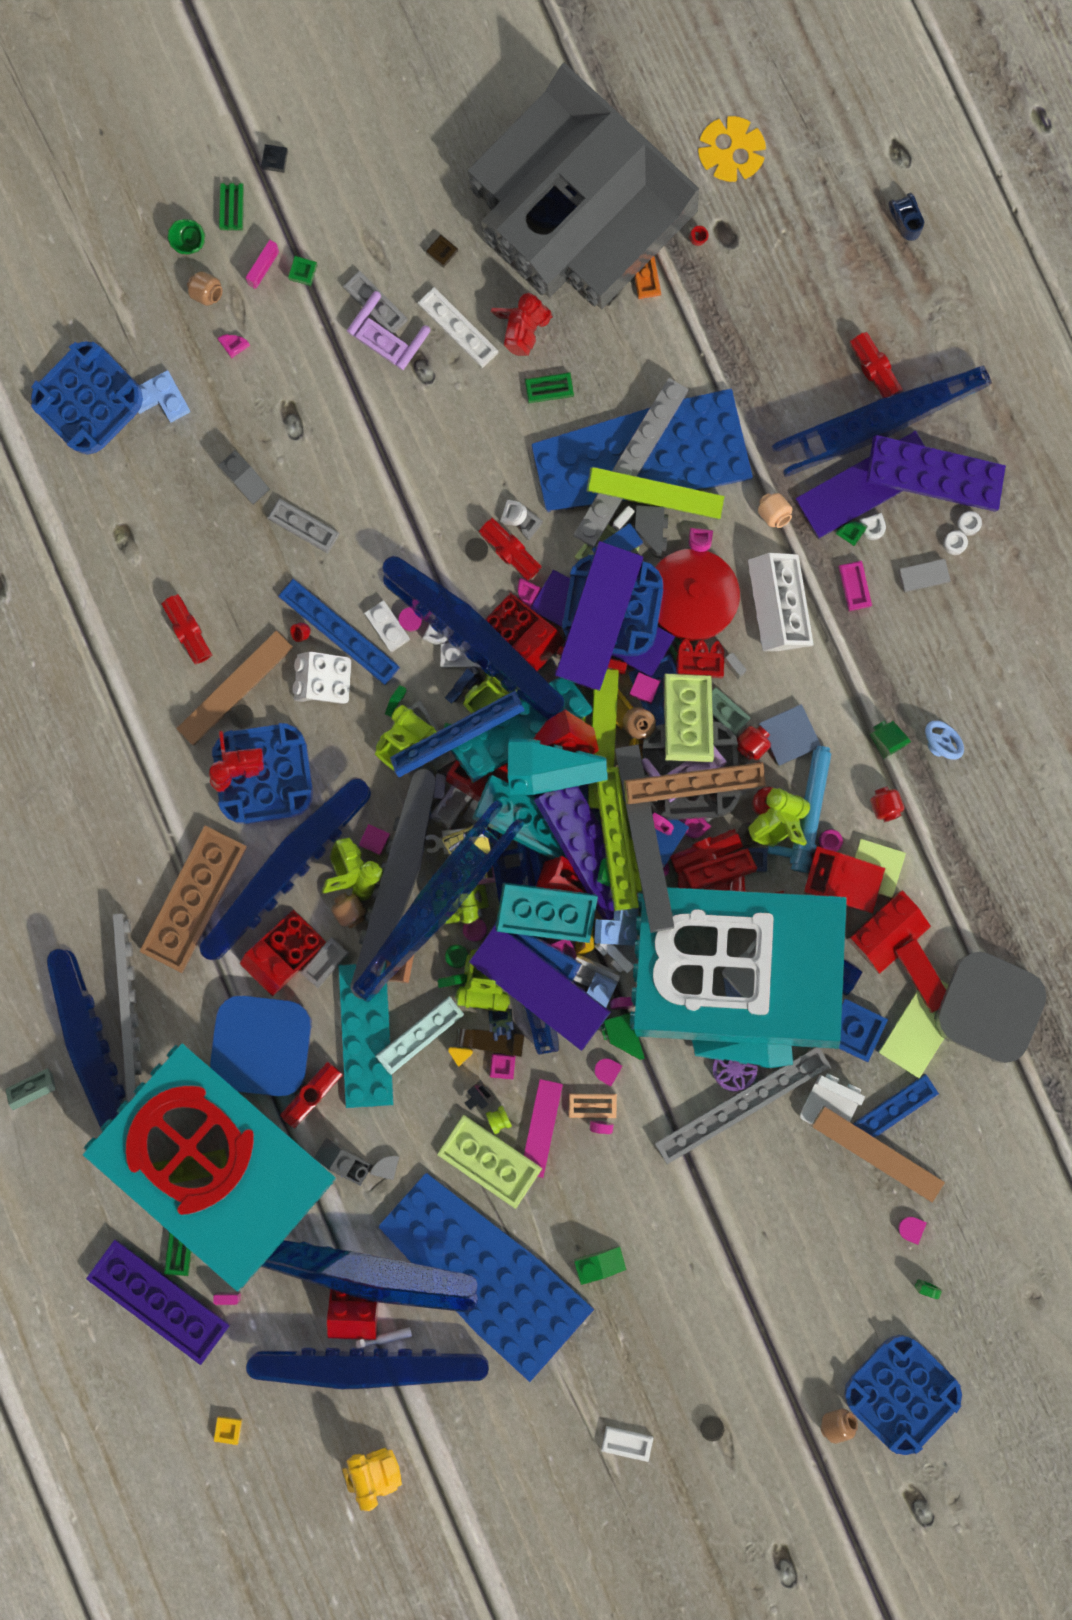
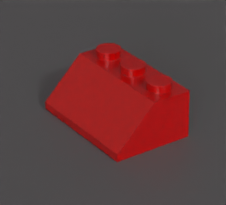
[847,890,931,974]

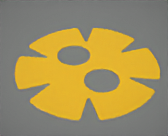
[698,116,766,182]

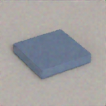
[759,704,821,766]

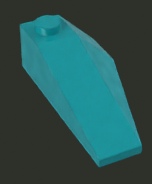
[508,739,608,795]
[692,1040,793,1068]

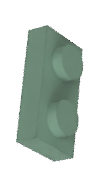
[712,687,751,736]
[5,1068,56,1110]

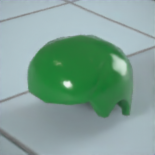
[167,219,206,255]

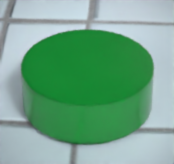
[445,944,469,968]

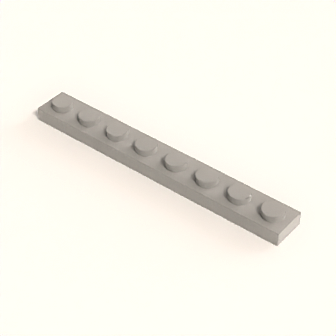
[573,378,689,548]
[113,914,142,1102]
[655,1047,831,1164]

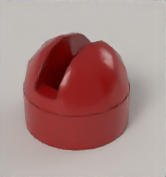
[689,226,709,246]
[290,623,311,642]

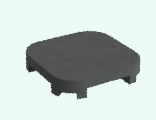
[642,721,740,820]
[934,952,1047,1063]

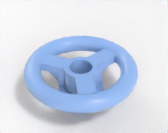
[925,721,964,760]

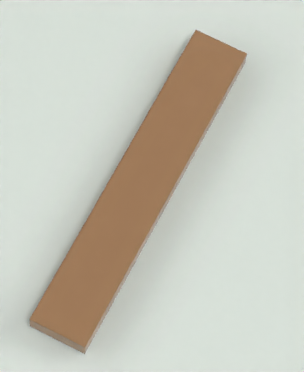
[176,631,293,746]
[624,762,766,804]
[811,1106,945,1203]

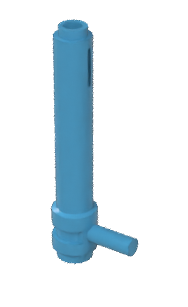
[768,746,832,873]

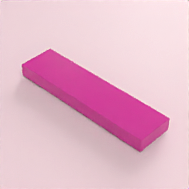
[524,1079,563,1178]

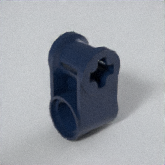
[888,192,925,241]

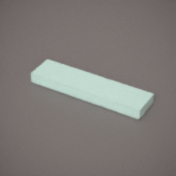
[375,996,464,1075]

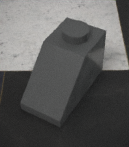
[218,450,270,505]

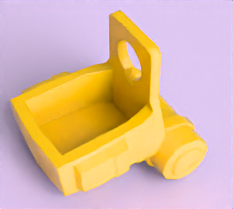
[342,1448,402,1511]

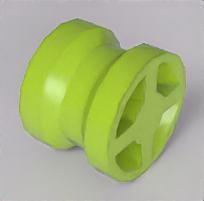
[485,1105,512,1134]

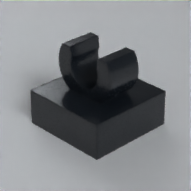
[261,144,288,173]
[465,1080,495,1110]

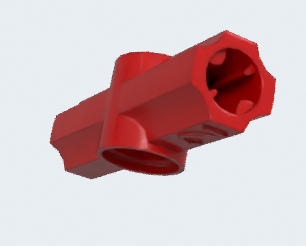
[849,332,903,402]
[478,518,542,581]
[161,594,213,665]
[670,829,743,875]
[280,1061,343,1129]

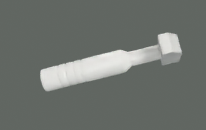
[355,1327,412,1350]

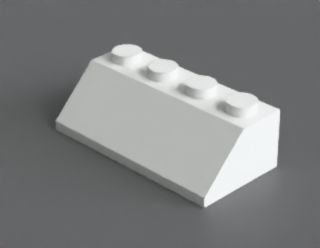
[748,553,814,651]

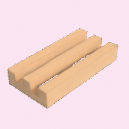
[569,1093,617,1118]

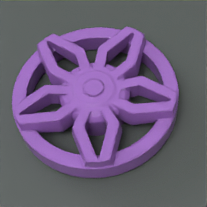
[712,1059,757,1092]

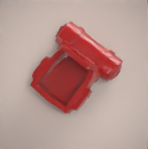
[491,293,553,356]
[209,731,264,792]

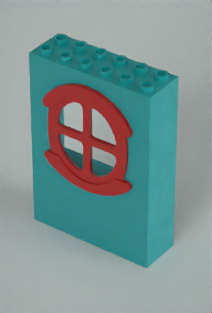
[83,1043,336,1292]

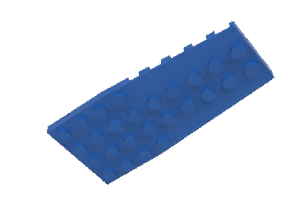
[532,388,753,512]
[379,1173,594,1382]

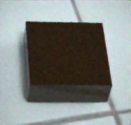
[426,234,458,268]

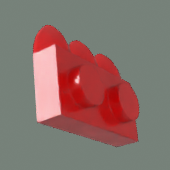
[676,638,724,679]

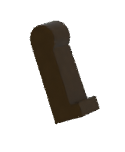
[455,1028,524,1057]

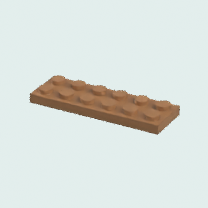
[139,826,247,973]

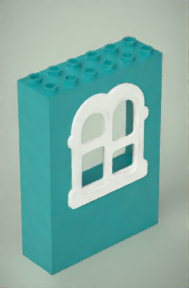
[630,888,847,1049]

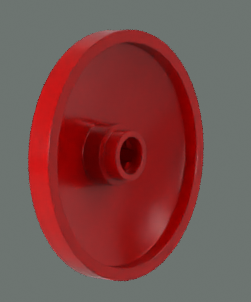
[655,549,740,641]

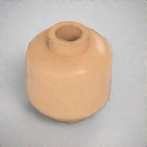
[758,493,792,528]

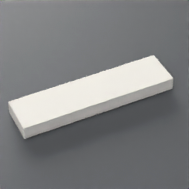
[418,287,498,368]

